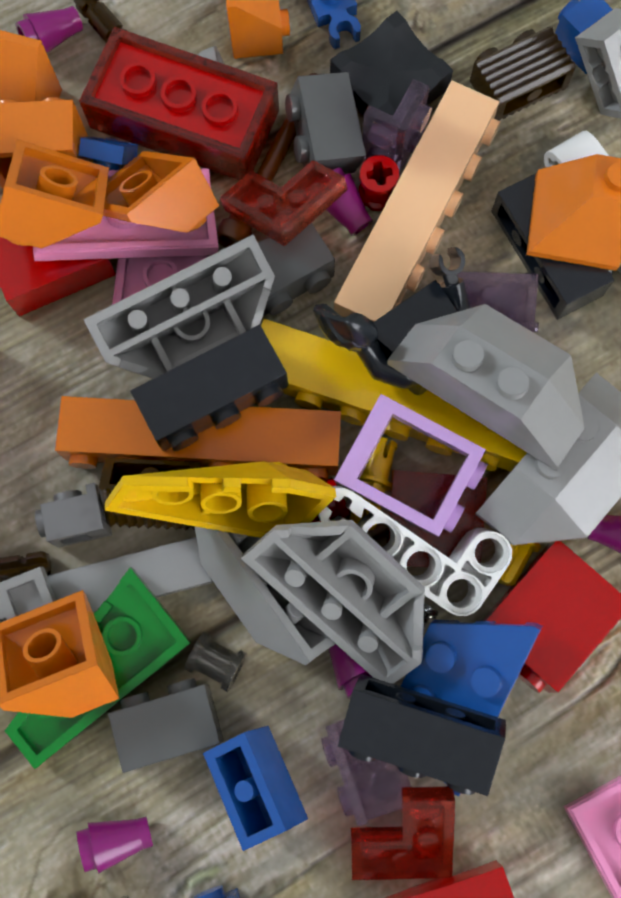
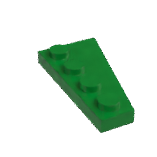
[4,567,191,769]

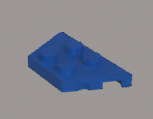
[401,620,543,797]

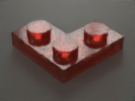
[220,160,348,246]
[351,786,455,880]

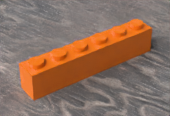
[55,396,341,481]

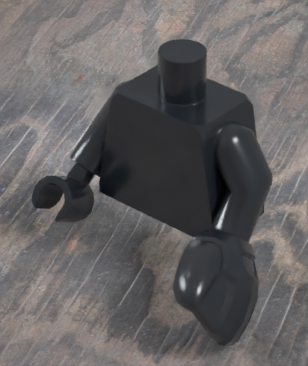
[313,247,471,395]

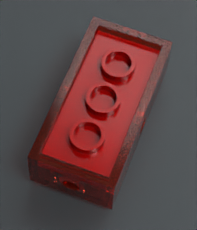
[79,27,280,184]

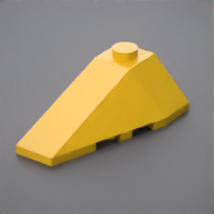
[105,461,336,538]

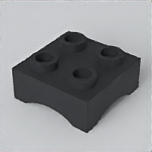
[330,11,453,138]

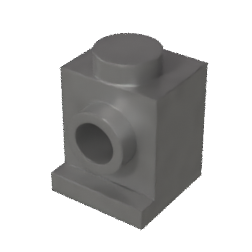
[35,483,112,548]

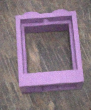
[334,394,488,537]

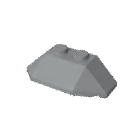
[83,235,275,379]
[387,304,585,470]
[475,373,621,546]
[241,520,425,684]
[195,526,335,665]

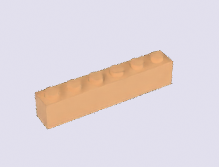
[334,80,501,322]

